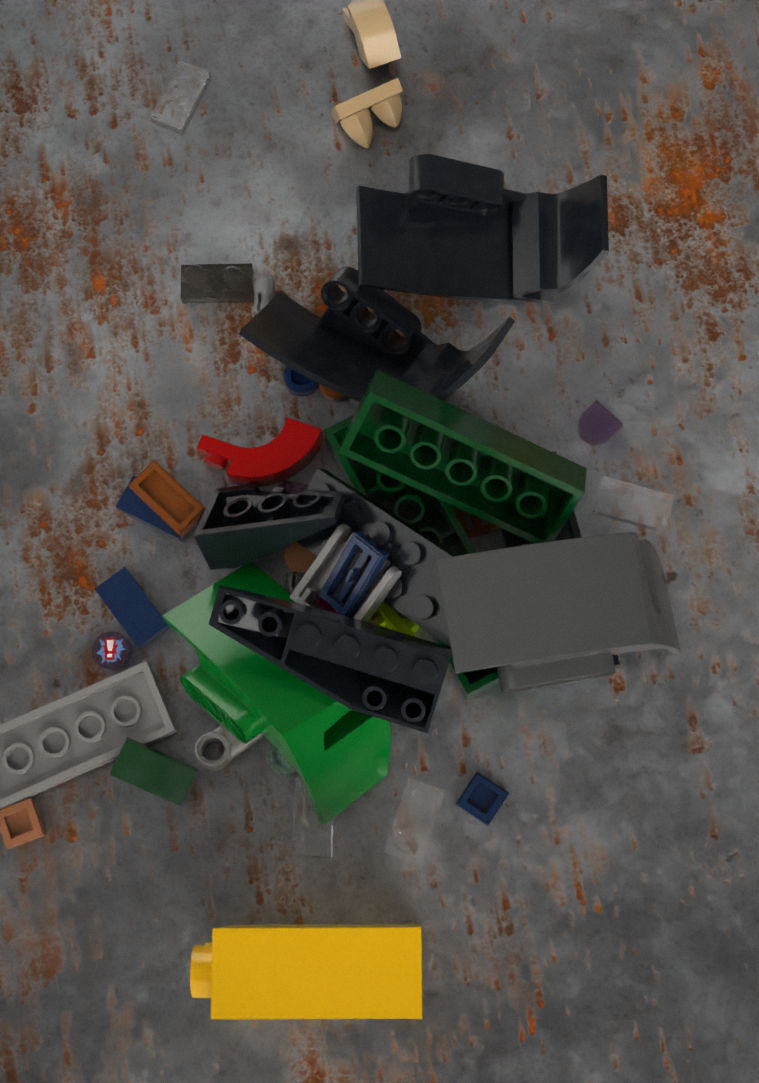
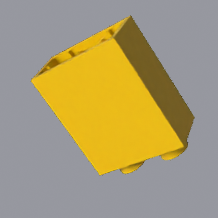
[190,924,422,1019]

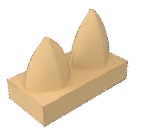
[330,78,403,148]

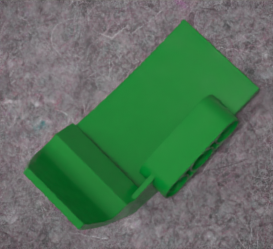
[162,562,391,825]

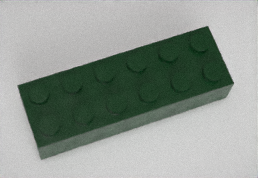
[339,370,587,544]

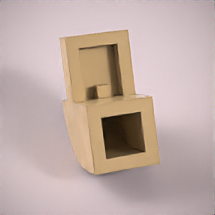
[342,0,402,69]

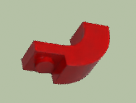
[197,417,324,487]

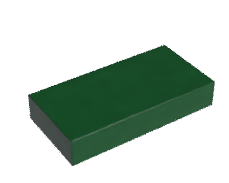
[109,737,197,806]

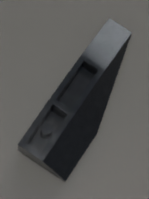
[209,585,452,733]

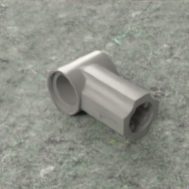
[195,725,264,771]

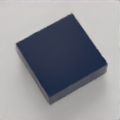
[456,771,509,826]

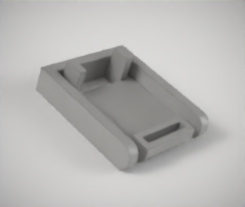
[290,524,402,622]

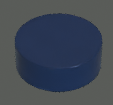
[283,366,319,397]

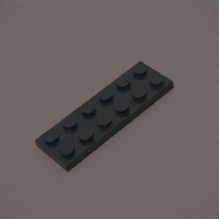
[297,468,458,647]

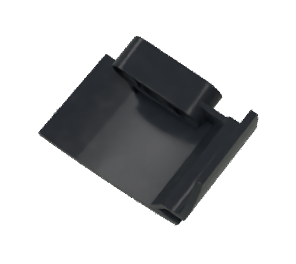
[356,154,609,303]
[239,267,515,402]

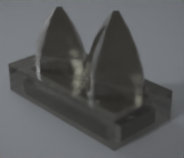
[180,263,254,304]

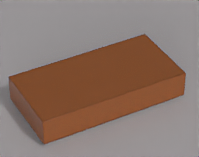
[128,460,206,538]

